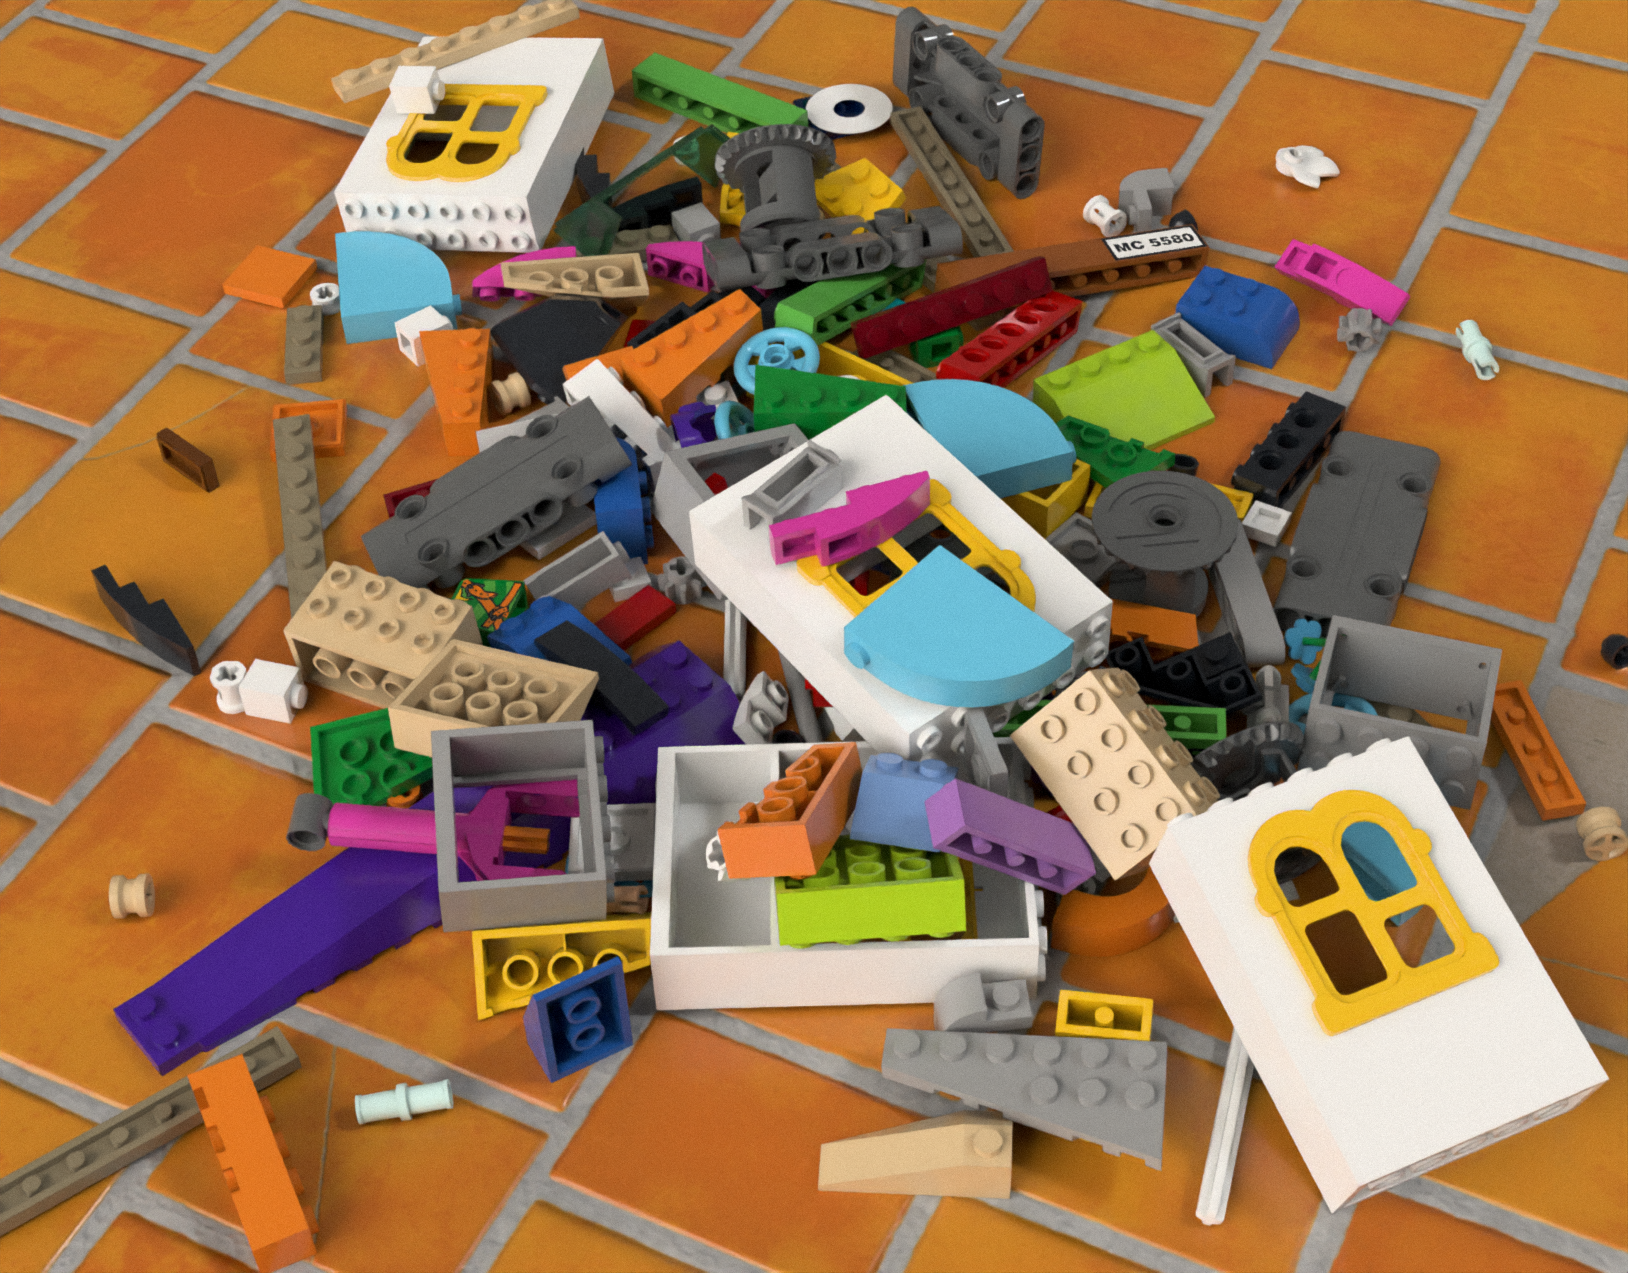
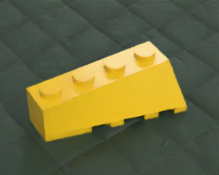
[472,912,652,1021]

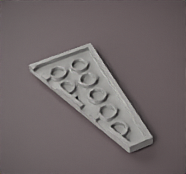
[881,1028,1167,1171]

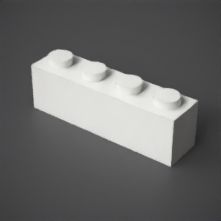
[563,359,681,496]

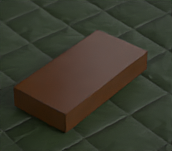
[156,427,220,493]

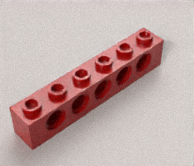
[936,290,1083,388]

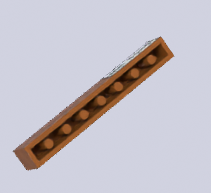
[934,224,1210,307]

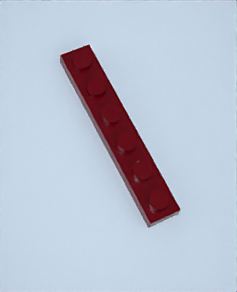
[851,256,1052,359]

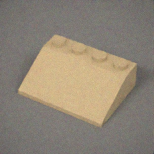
[388,639,599,757]

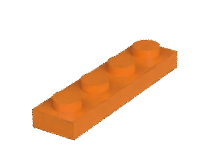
[1491,680,1586,821]

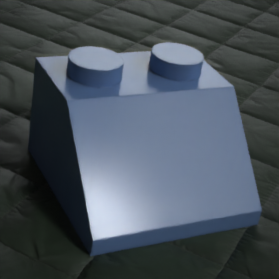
[850,753,959,853]

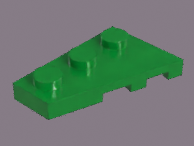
[1055,415,1176,488]

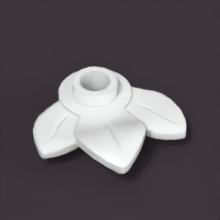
[1275,145,1340,188]

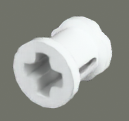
[1083,195,1127,237]
[210,661,247,714]

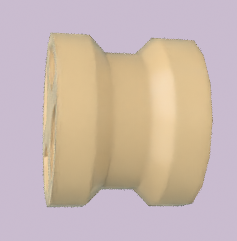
[488,372,531,416]
[1576,807,1628,861]
[109,873,155,919]

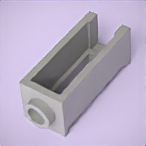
[1151,312,1236,397]
[741,440,843,543]
[523,531,632,608]

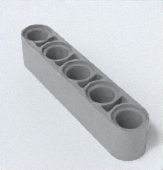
[1207,519,1285,668]

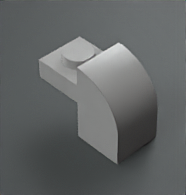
[1118,168,1173,233]
[934,973,1033,1033]

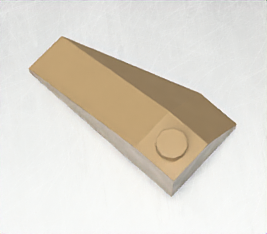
[501,253,649,310]
[818,1110,1012,1199]

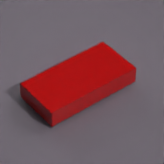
[594,584,676,650]

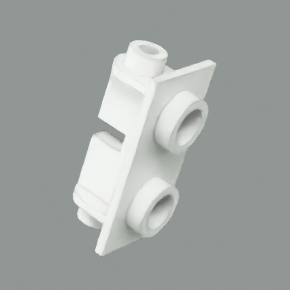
[1247,665,1289,729]

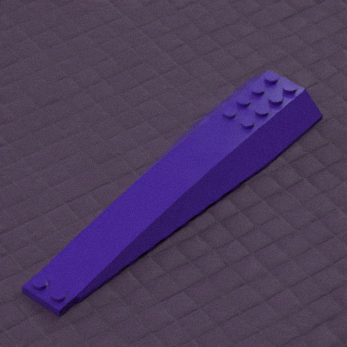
[113,641,746,1076]

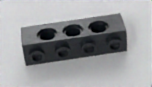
[1231,391,1346,509]

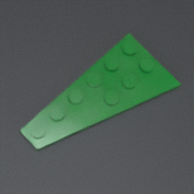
[310,708,433,806]

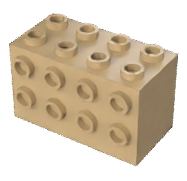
[283,561,483,709]
[1009,668,1220,880]

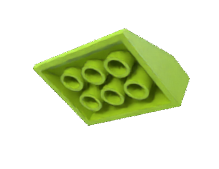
[1032,330,1215,450]
[774,834,966,949]

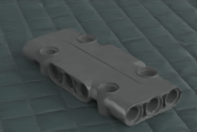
[893,7,1045,199]
[702,206,963,291]
[361,396,632,590]
[1273,431,1441,639]

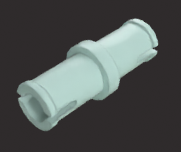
[1456,320,1499,380]
[355,1079,453,1125]

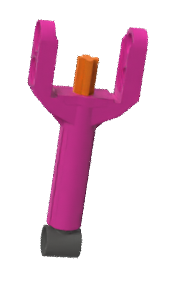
[286,779,580,881]

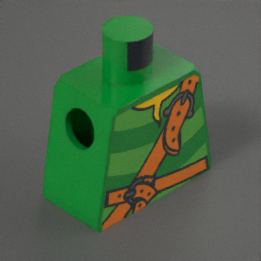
[446,578,529,647]

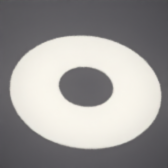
[806,84,893,134]

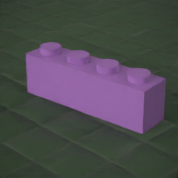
[924,778,1096,895]

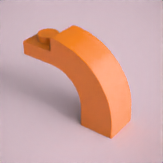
[1051,867,1175,957]

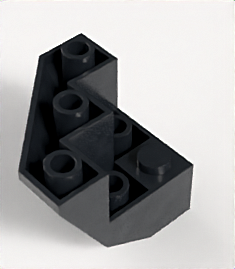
[490,293,628,405]
[1106,632,1264,721]

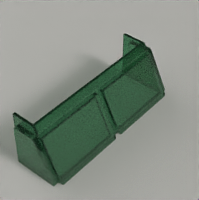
[554,124,730,256]

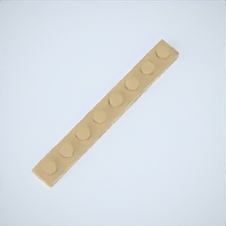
[331,0,580,103]

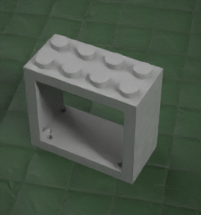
[650,423,809,601]
[1297,615,1502,810]
[431,720,615,932]

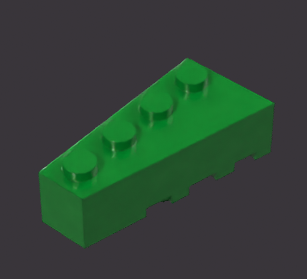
[754,365,906,440]

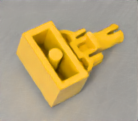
[1055,990,1153,1142]

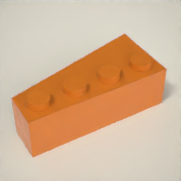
[620,289,763,428]
[419,328,495,457]
[1082,598,1199,672]
[717,742,862,880]
[187,1054,320,1273]

